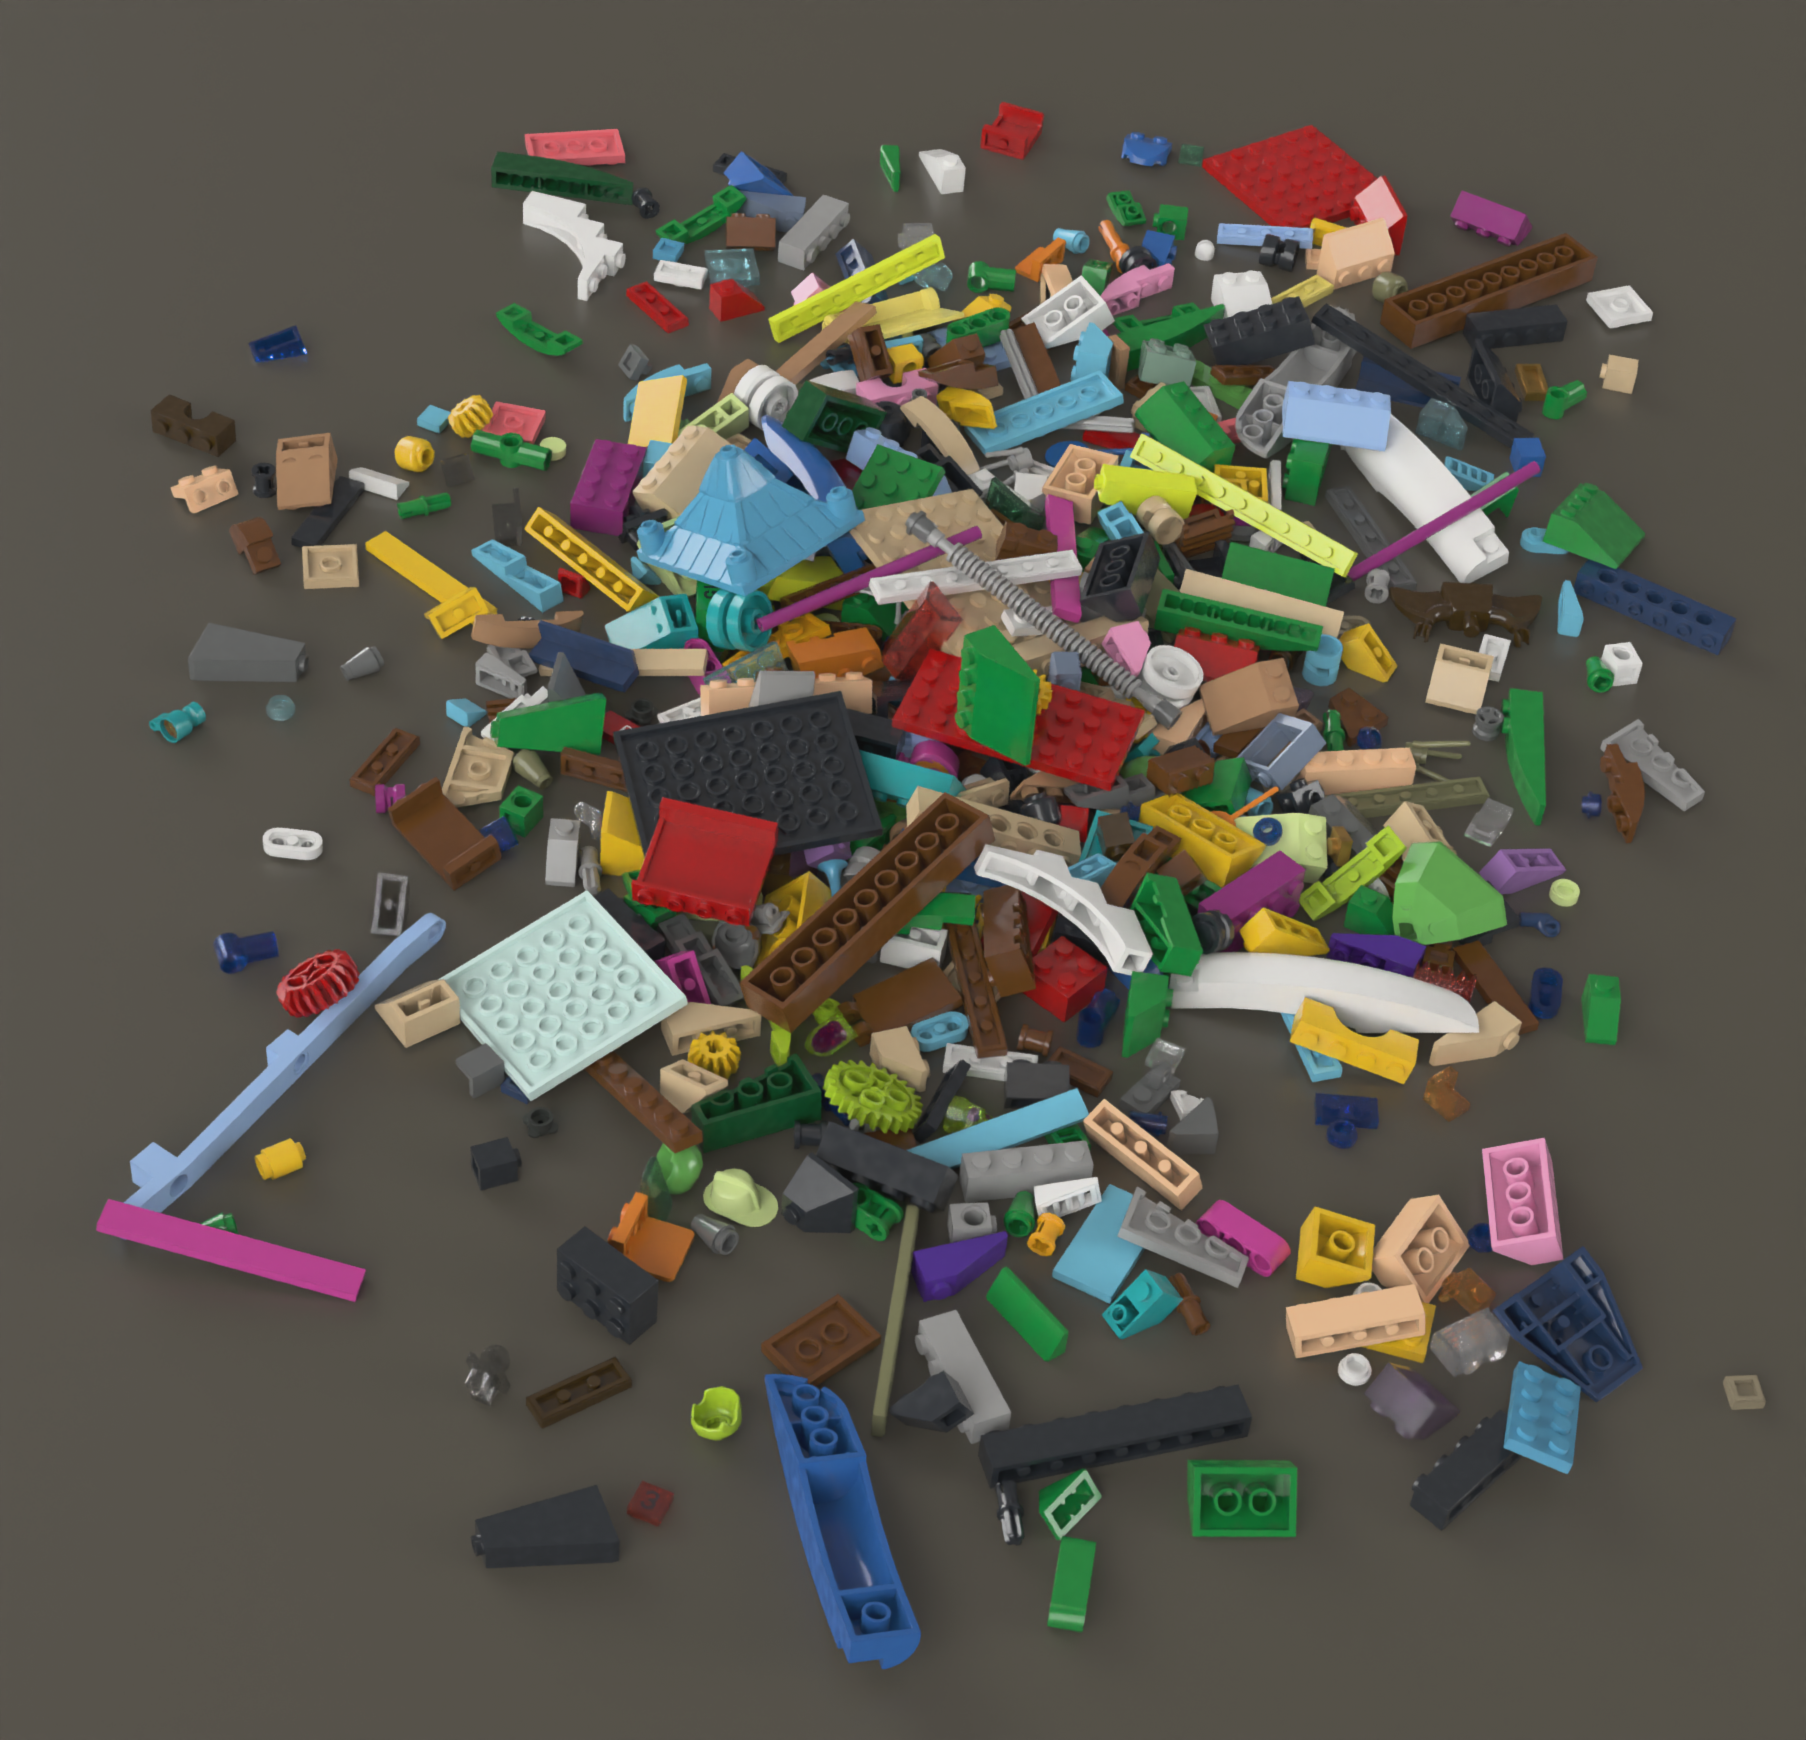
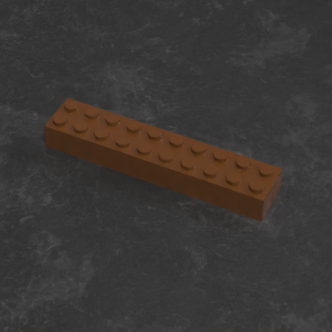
[1380,233,1598,349]
[739,792,995,1033]

